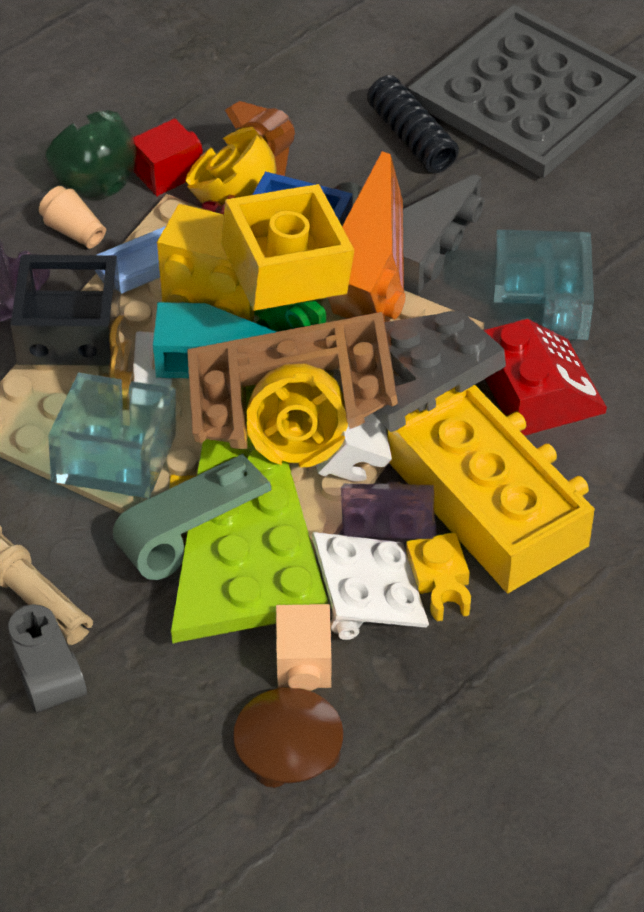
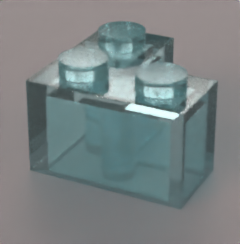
[494,230,594,340]

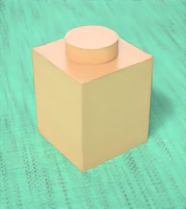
[276,604,331,691]

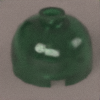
[45,110,137,197]

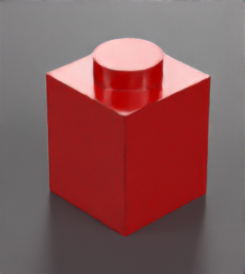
[130,118,203,196]

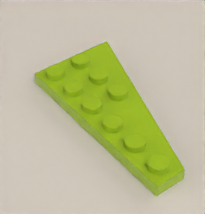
[171,385,328,644]

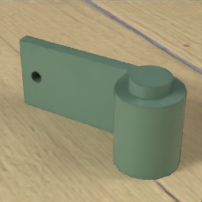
[113,454,272,580]

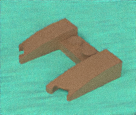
[188,312,398,449]

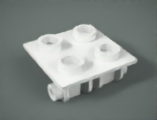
[311,532,429,640]

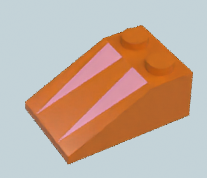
[327,151,406,322]

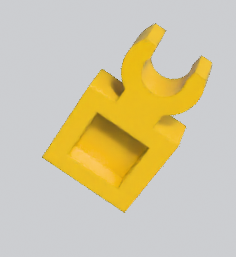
[406,532,471,622]

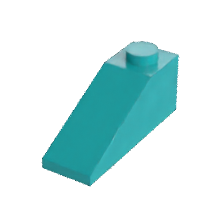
[153,302,276,379]

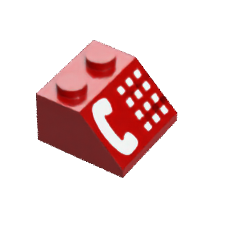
[484,319,607,436]

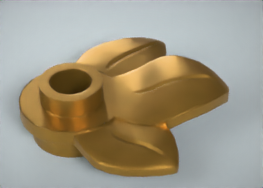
[99,315,135,414]

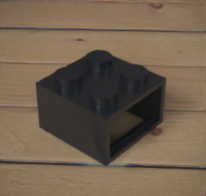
[10,255,121,366]

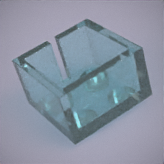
[48,372,176,499]

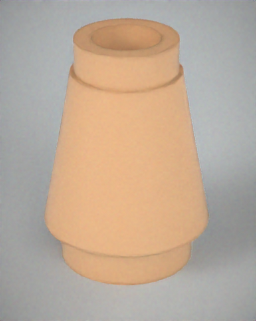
[39,186,106,249]

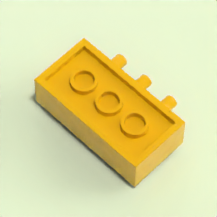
[388,385,595,594]

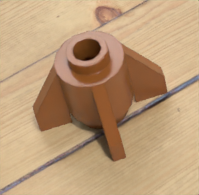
[225,101,295,176]

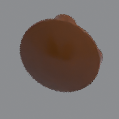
[234,687,343,788]

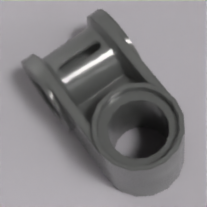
[8,604,87,713]

